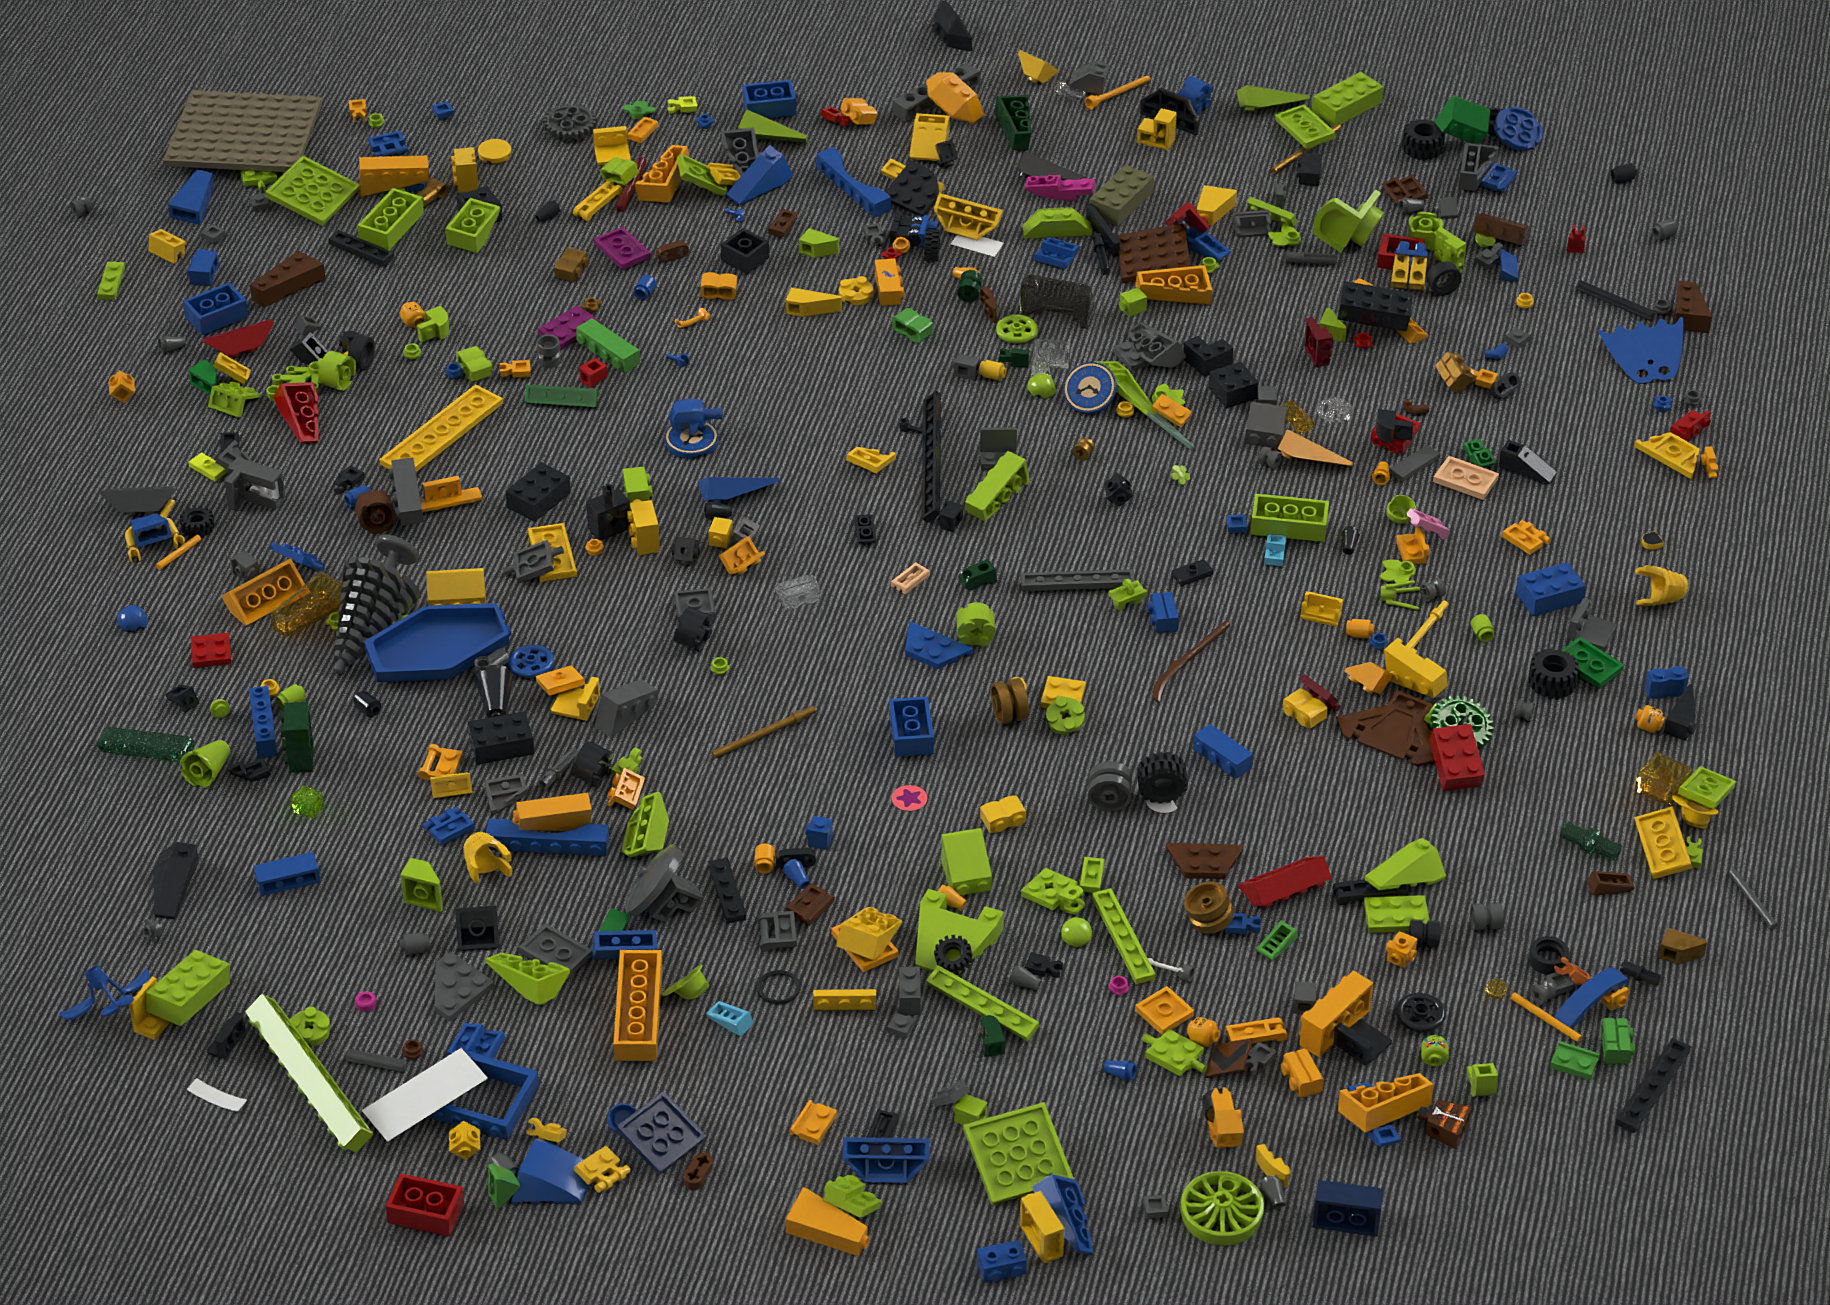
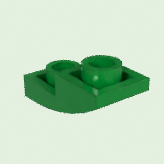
[1462,439,1496,468]
[600,908,630,931]

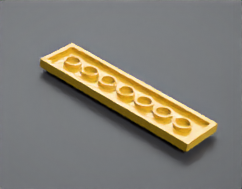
[379,384,503,472]

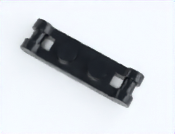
[1332,879,1408,905]

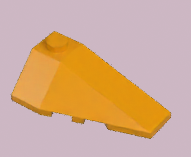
[1278,429,1354,466]

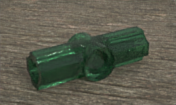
[1560,821,1623,861]

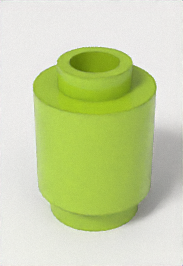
[1471,614,1495,642]
[275,684,306,710]

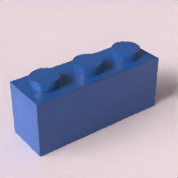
[1193,724,1253,779]
[254,852,320,896]
[592,930,658,960]

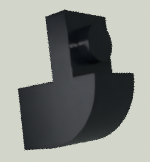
[1376,409,1414,443]

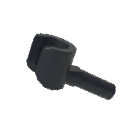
[899,418,923,433]

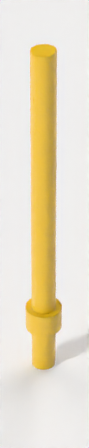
[1406,601,1449,649]

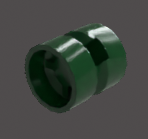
[957,270,983,303]

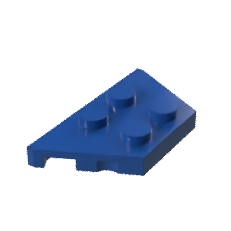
[905,621,973,669]

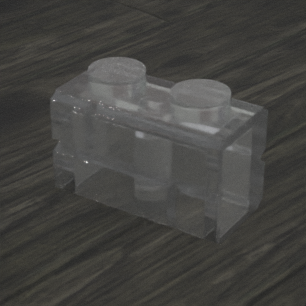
[776,574,820,610]

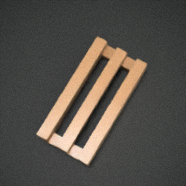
[891,563,930,594]

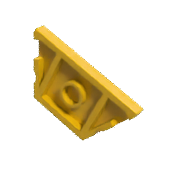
[1634,432,1700,479]

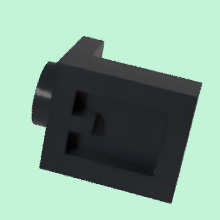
[935,139,958,167]
[165,684,199,713]

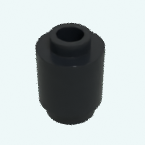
[1611,163,1637,183]
[353,691,381,718]

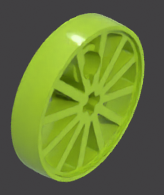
[1181,1171,1264,1245]

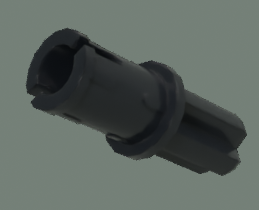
[1620,960,1661,986]

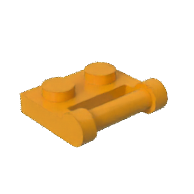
[418,744,463,780]

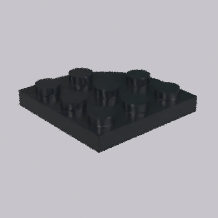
[885,160,939,217]

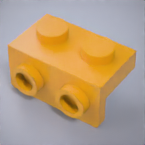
[719,536,765,575]

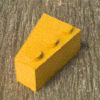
[451,147,478,193]

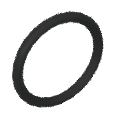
[757,970,801,1004]

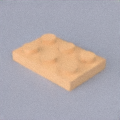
[1433,456,1499,500]

